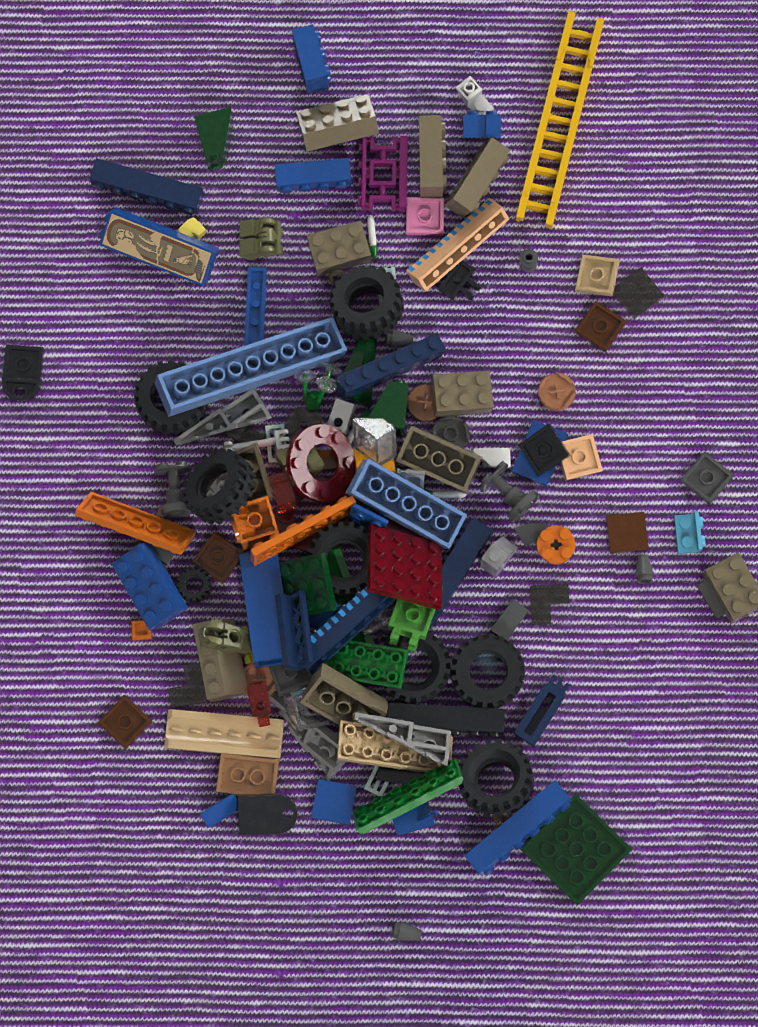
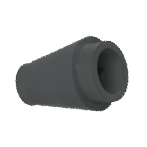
[385,329,414,348]
[635,554,654,584]
[391,921,422,941]

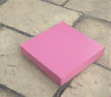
[406,197,444,236]

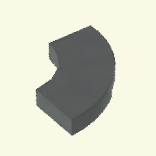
[515,523,561,549]

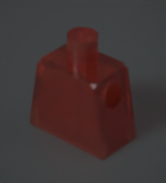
[247,681,272,727]

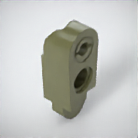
[198,621,252,654]

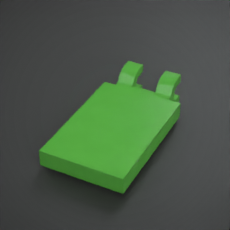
[388,587,443,652]

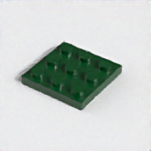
[279,552,337,618]

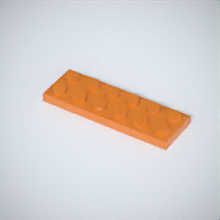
[75,492,196,555]
[250,495,356,566]

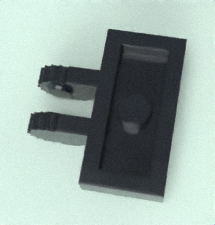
[438,260,481,301]

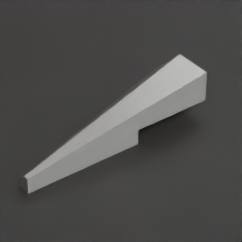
[173,388,272,446]
[268,692,346,781]
[354,712,451,767]

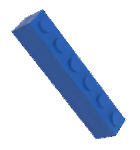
[464,780,572,876]

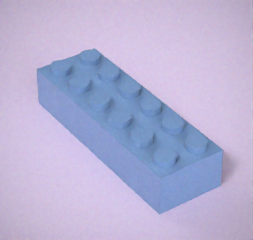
[345,458,467,549]

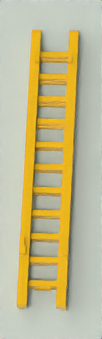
[516,11,604,230]

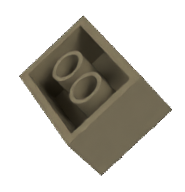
[307,221,372,277]
[430,371,494,417]
[702,552,758,624]

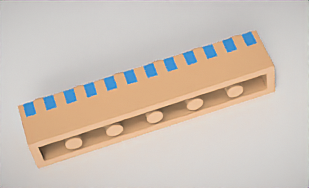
[406,198,509,292]

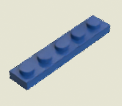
[244,267,267,346]

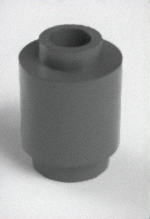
[519,249,538,272]

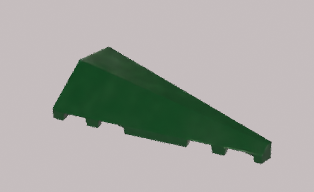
[335,309,377,409]

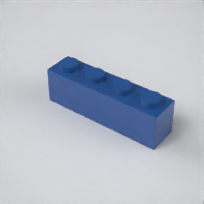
[275,158,351,193]

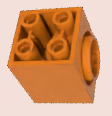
[231,496,279,552]

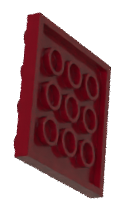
[367,524,442,610]

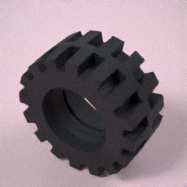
[177,567,212,604]

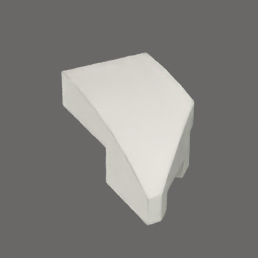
[472,448,511,469]

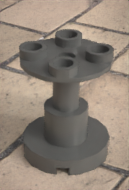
[154,461,194,519]
[479,461,540,523]

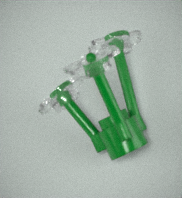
[294,362,342,410]

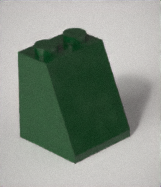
[194,107,234,170]
[366,380,408,437]

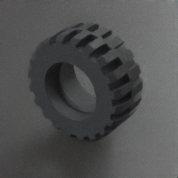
[329,265,404,340]
[134,359,208,435]

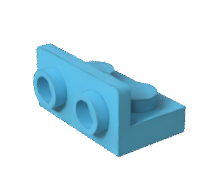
[674,511,705,554]

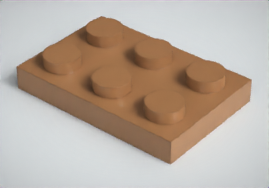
[216,753,279,795]

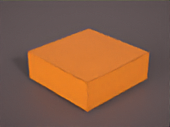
[131,620,152,641]

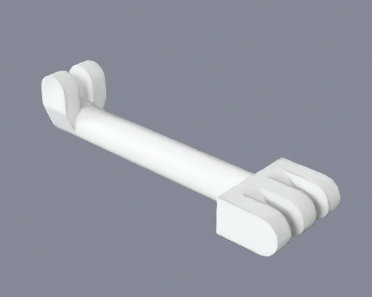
[224,429,290,452]

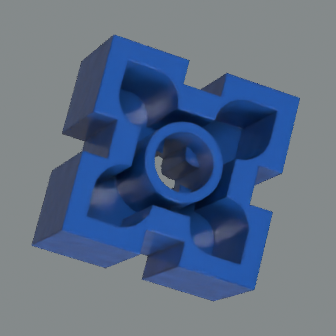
[463,111,501,138]

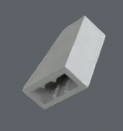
[480,536,519,578]

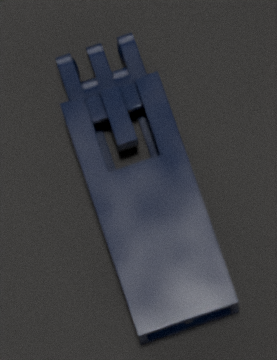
[513,674,570,747]

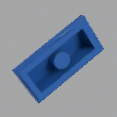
[200,794,238,828]

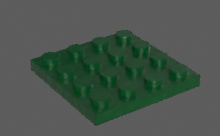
[521,794,632,906]

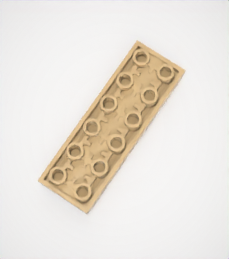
[164,709,284,759]
[337,720,453,773]

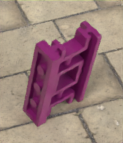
[358,136,408,213]

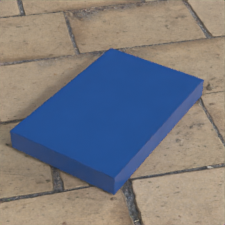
[512,420,568,487]

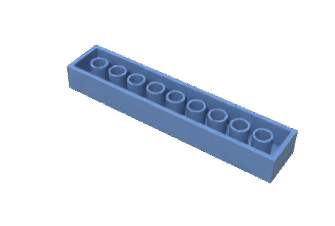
[154,317,347,417]

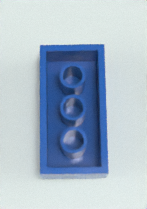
[112,543,188,630]

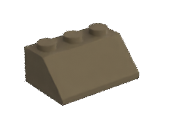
[236,443,274,502]

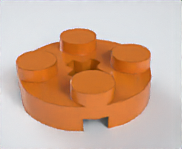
[537,526,575,565]

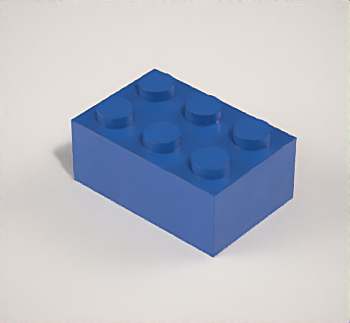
[292,24,331,94]

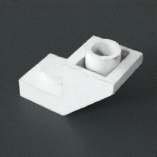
[456,76,494,115]

